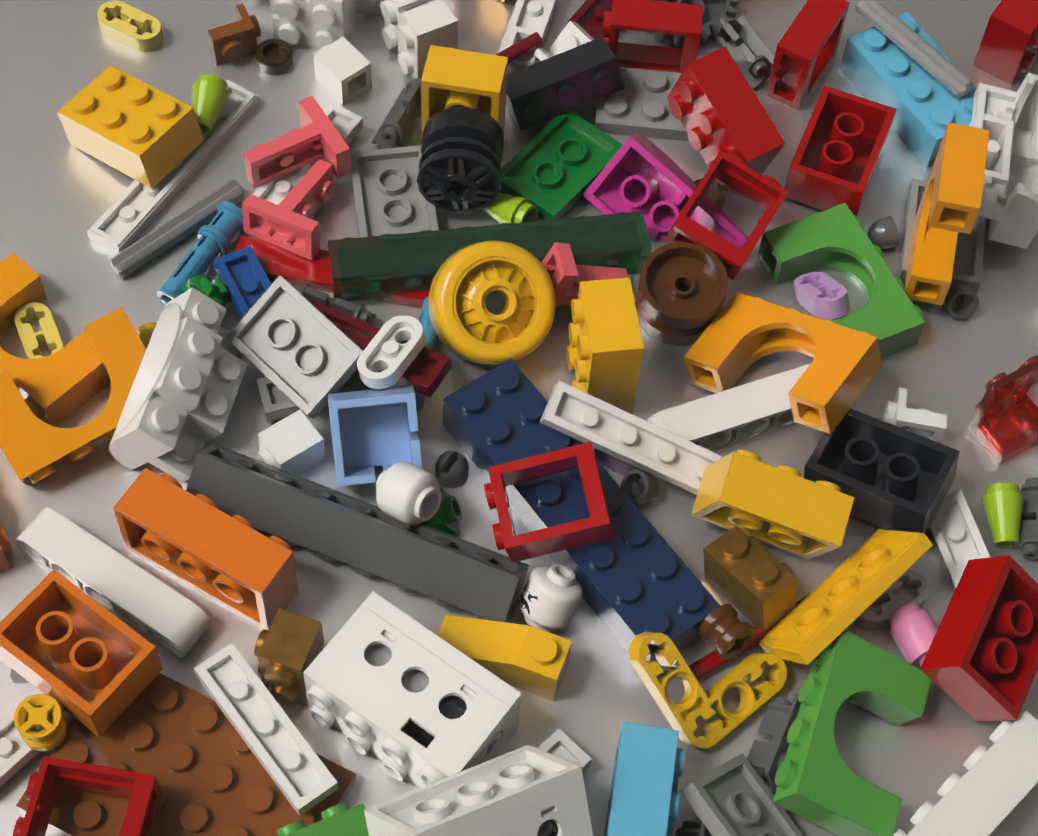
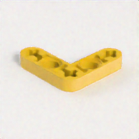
[629,632,787,748]

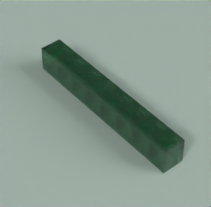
[328,211,652,302]

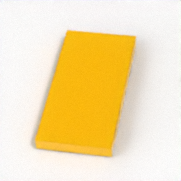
[759,529,933,665]

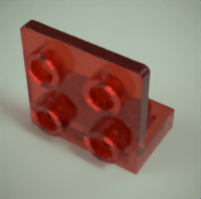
[969,355,1038,465]

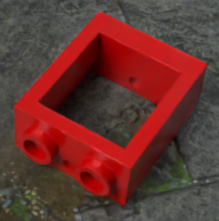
[602,0,703,73]
[766,0,850,110]
[666,150,788,280]
[484,442,615,563]
[13,756,162,836]

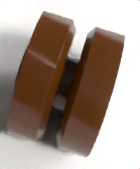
[635,241,729,346]

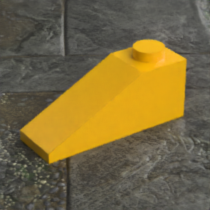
[437,615,572,701]

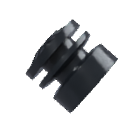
[417,107,504,213]

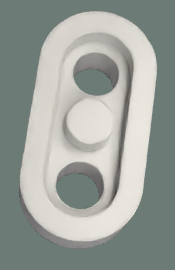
[357,315,425,389]

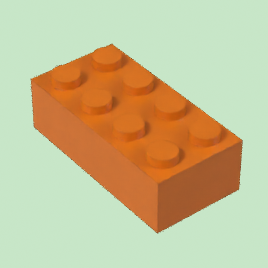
[113,468,299,630]

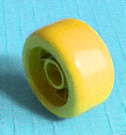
[428,241,556,365]

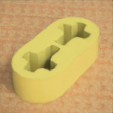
[97,1,163,52]
[14,302,64,359]

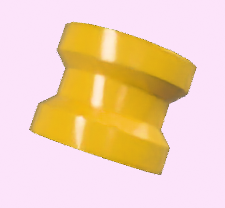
[14,694,68,752]

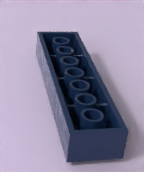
[443,359,720,666]

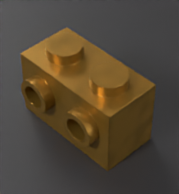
[703,525,797,633]
[254,608,325,706]

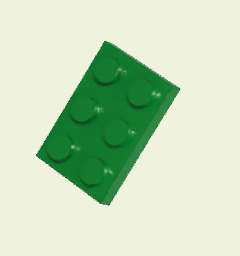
[500,111,623,225]

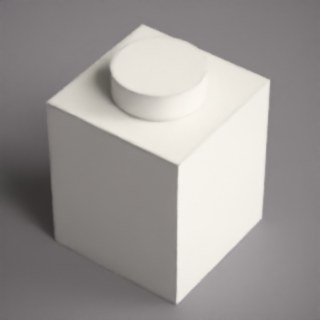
[313,37,372,106]
[256,409,326,476]

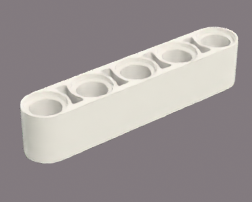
[646,363,811,451]
[15,507,212,658]

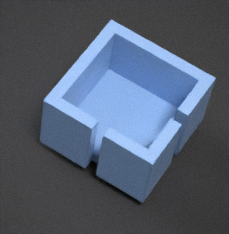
[328,385,422,487]

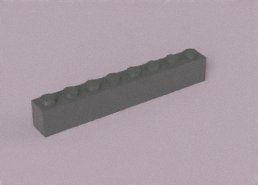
[186,443,530,622]

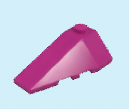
[583,133,748,249]

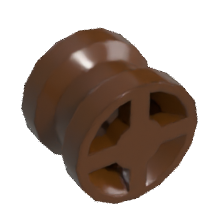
[698,604,755,661]

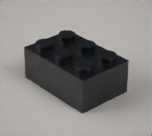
[804,408,960,535]

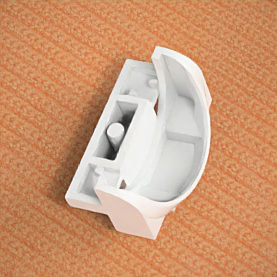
[969,72,1038,249]
[109,287,248,482]

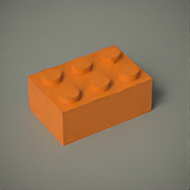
[0,569,163,737]

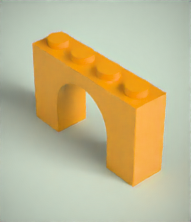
[904,123,990,306]
[0,253,111,427]
[683,292,882,435]
[0,306,146,485]

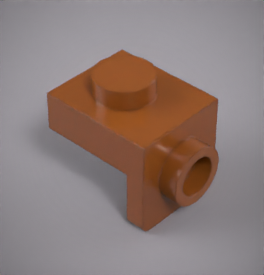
[208,3,261,66]

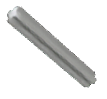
[855,0,974,97]
[110,180,245,278]

